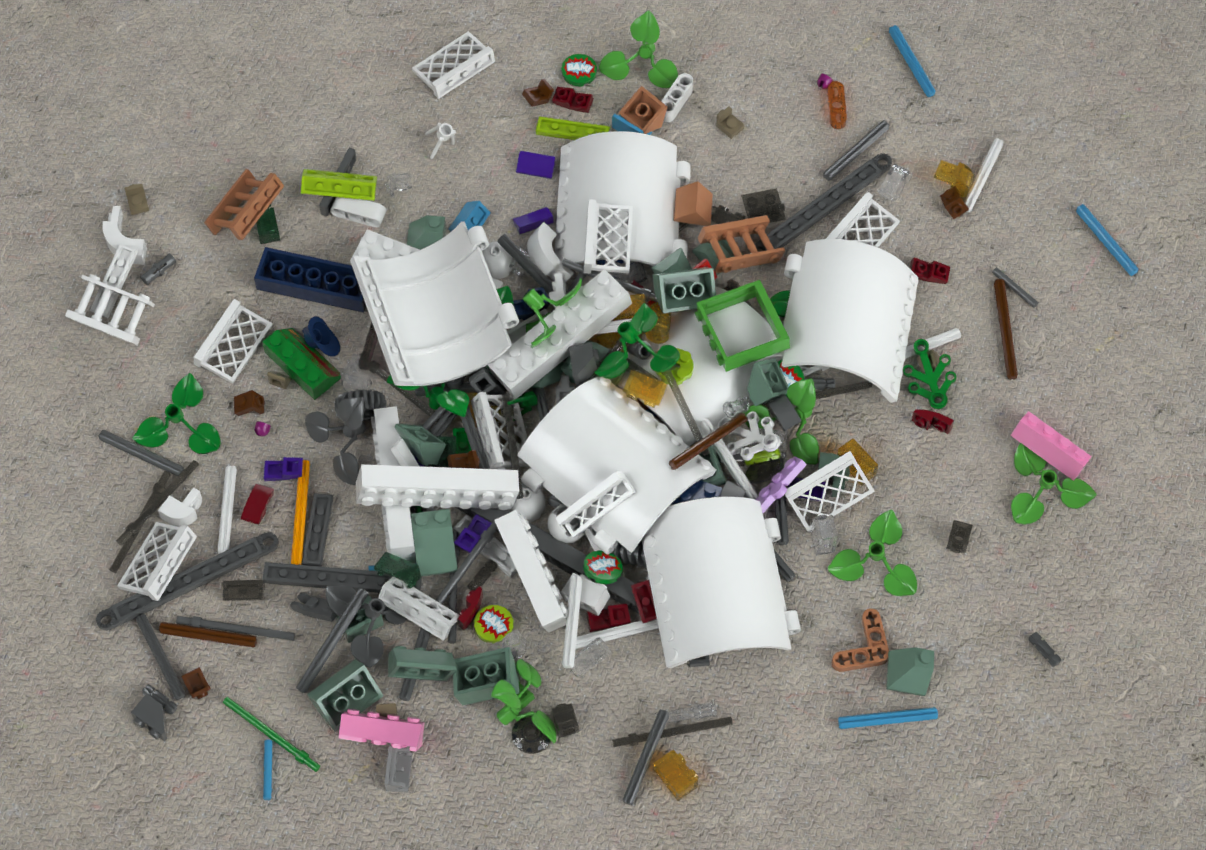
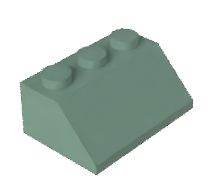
[652,267,716,313]
[388,646,457,682]
[453,647,519,706]
[307,659,384,732]

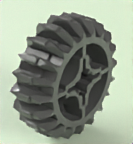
[334,389,387,421]

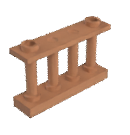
[204,169,284,240]
[698,215,785,273]

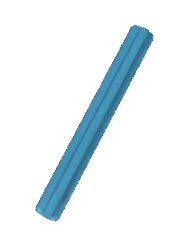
[889,25,936,97]
[1076,204,1139,276]
[838,707,938,729]

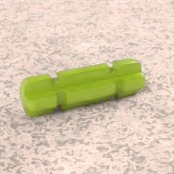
[744,448,781,465]

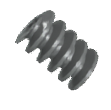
[614,541,647,568]

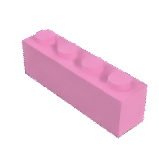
[1011,411,1092,481]
[339,709,425,752]

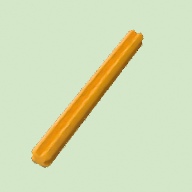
[291,460,310,565]

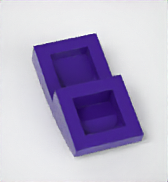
[264,457,303,481]
[454,514,492,553]

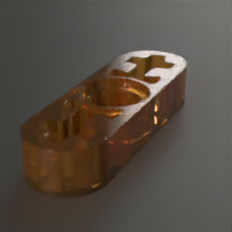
[827,81,847,129]

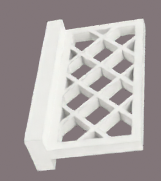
[412,31,495,99]
[826,191,900,248]
[583,199,633,274]
[194,299,273,384]
[471,392,530,469]
[785,451,875,532]
[117,522,197,601]

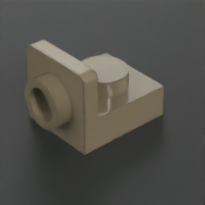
[716,106,744,139]
[124,184,149,215]

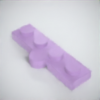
[755,456,807,513]

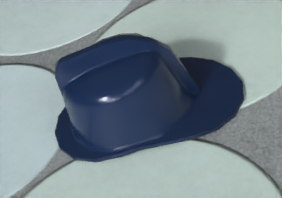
[302,316,340,357]

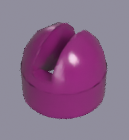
[817,73,833,89]
[254,421,271,436]

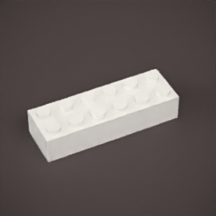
[494,510,568,633]

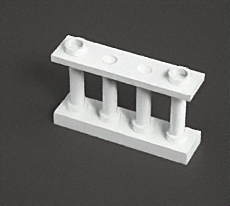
[65,274,155,346]

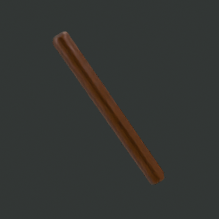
[994,279,1018,380]
[669,413,748,470]

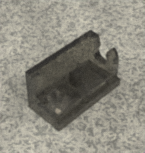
[223,580,265,601]

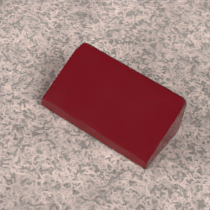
[631,580,657,624]

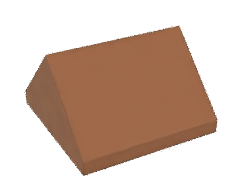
[618,86,668,134]
[674,181,713,226]

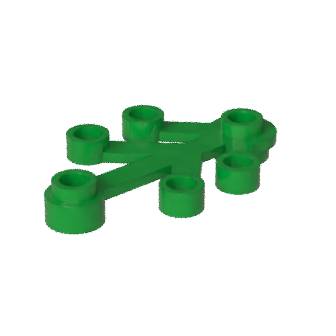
[903,339,956,409]

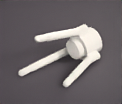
[425,123,456,159]

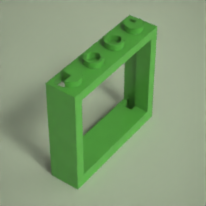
[695,280,790,372]

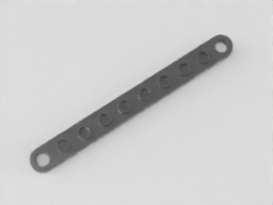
[750,153,892,254]
[96,532,279,631]

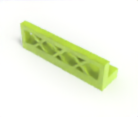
[301,169,377,201]

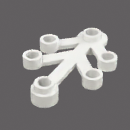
[718,411,781,461]

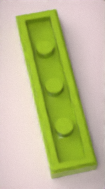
[536,116,610,140]

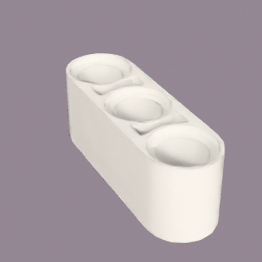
[661,73,693,123]
[330,197,386,228]

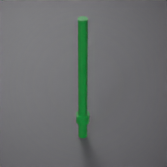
[223,697,320,772]

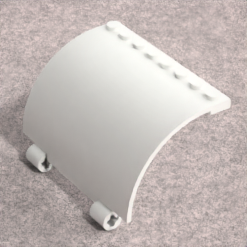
[554,131,691,270]
[350,221,519,386]
[770,239,918,403]
[617,286,783,446]
[517,377,717,555]
[642,497,801,668]

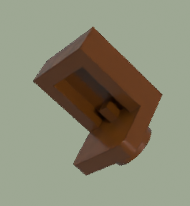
[522,79,554,107]
[940,186,969,219]
[234,390,265,416]
[447,450,480,469]
[181,667,211,699]

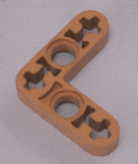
[832,609,889,672]

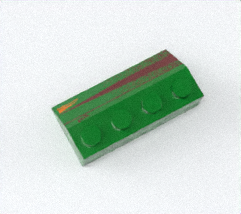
[262,328,343,400]

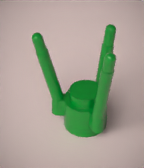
[488,391,537,423]

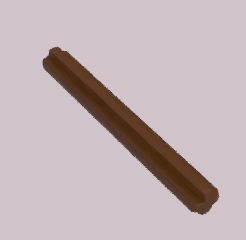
[159,622,257,648]

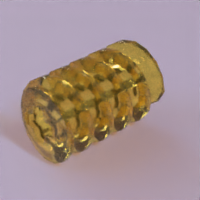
[645,302,672,344]

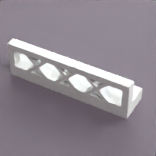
[555,472,636,538]
[378,575,460,641]

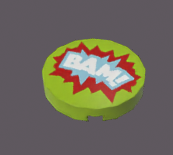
[474,605,514,644]

